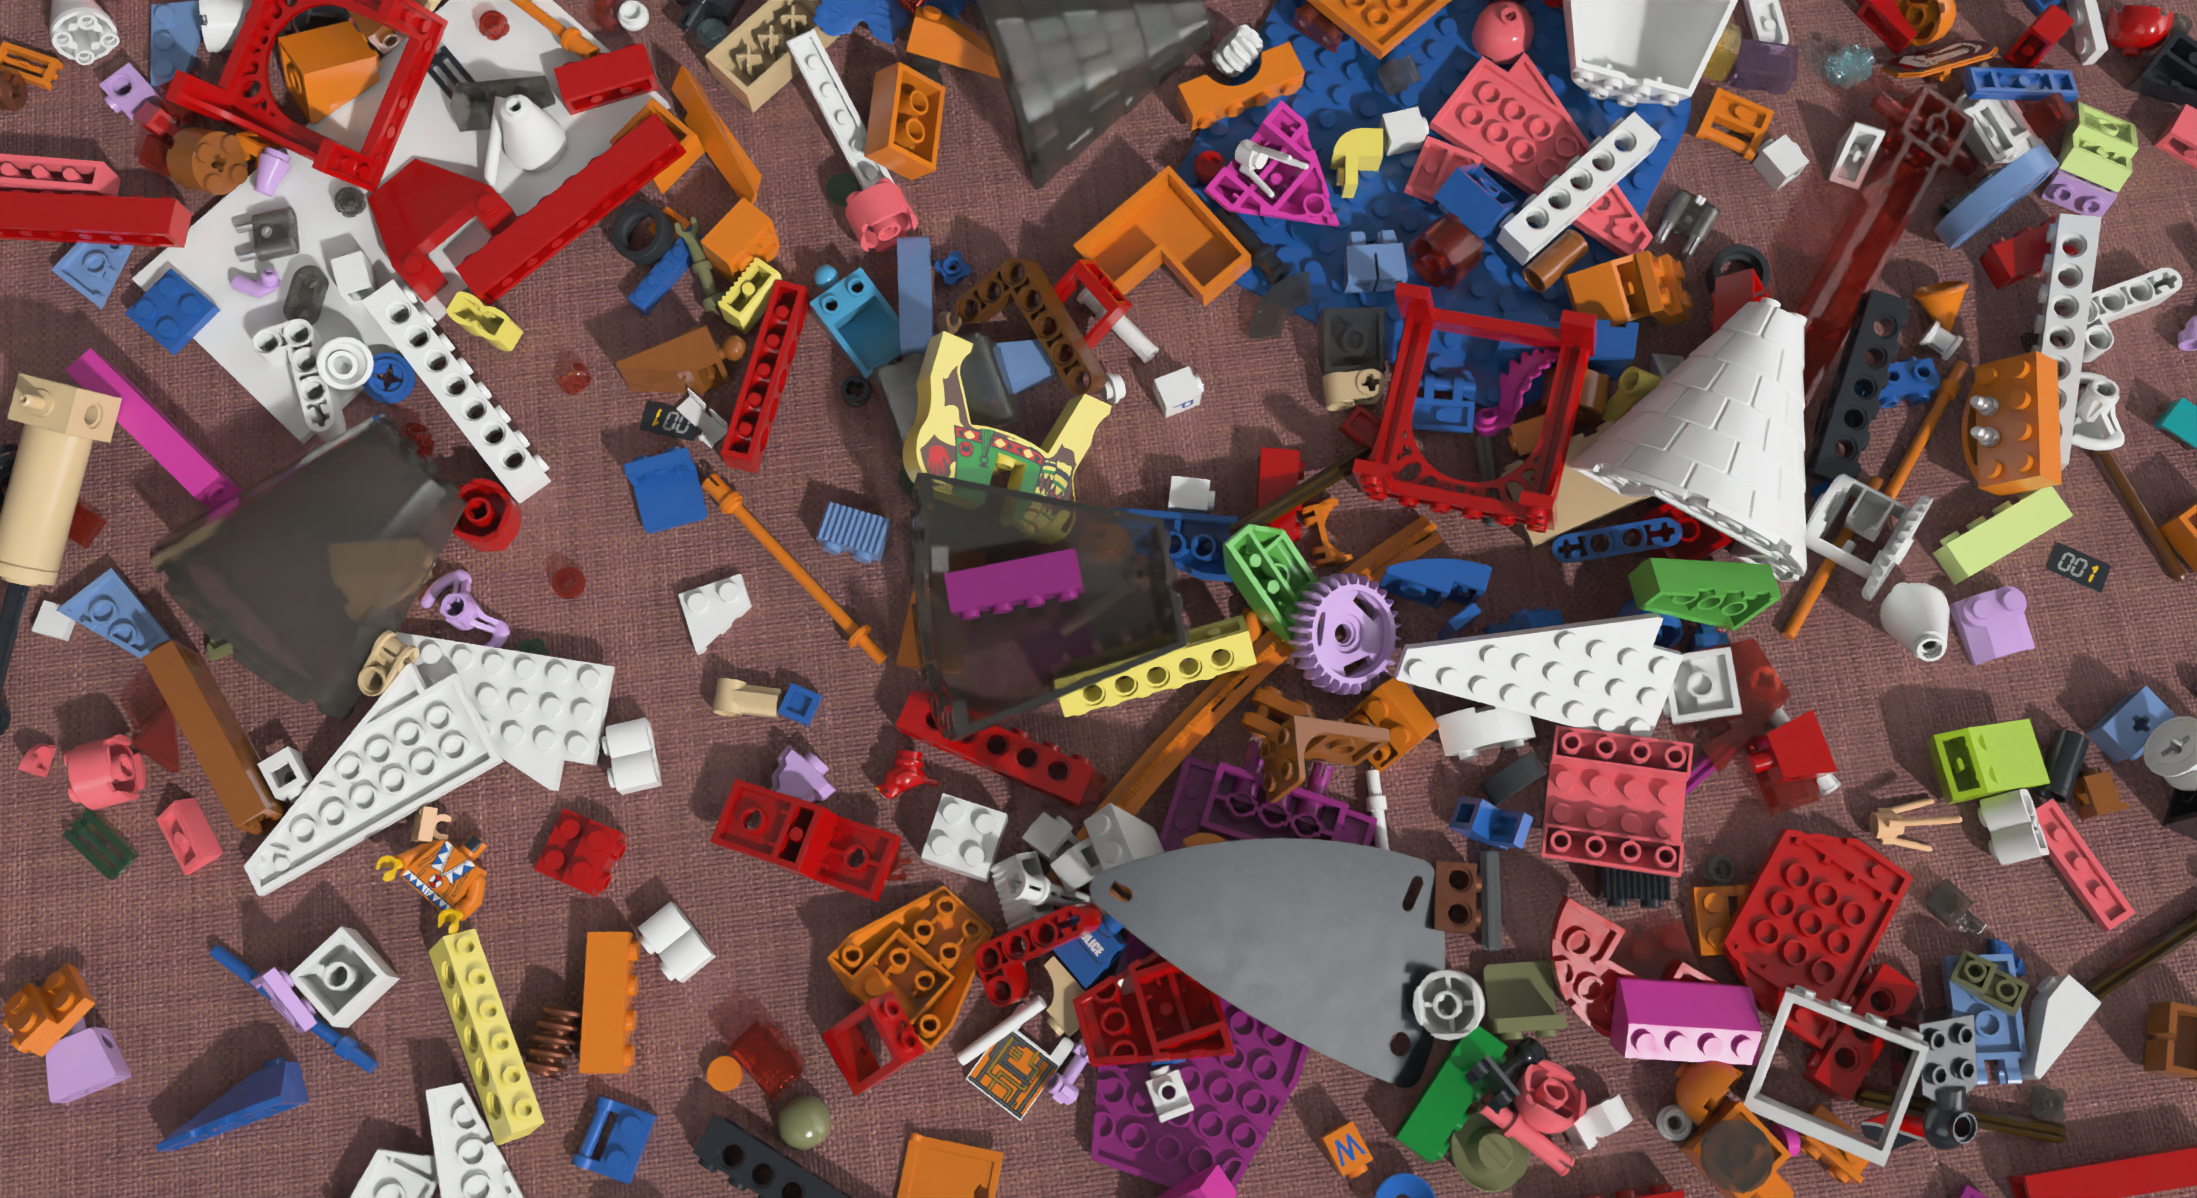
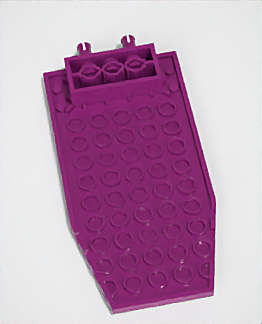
[1091,741,1377,1188]

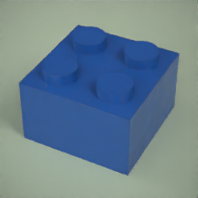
[1434,163,1521,238]

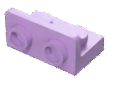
[2042,155,2117,217]

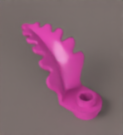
[1473,349,1560,436]

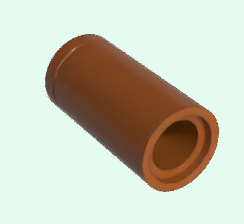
[1522,229,1589,293]

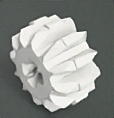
[1212,24,1263,78]

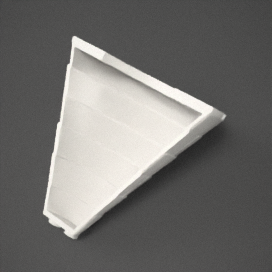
[1569,297,1807,582]

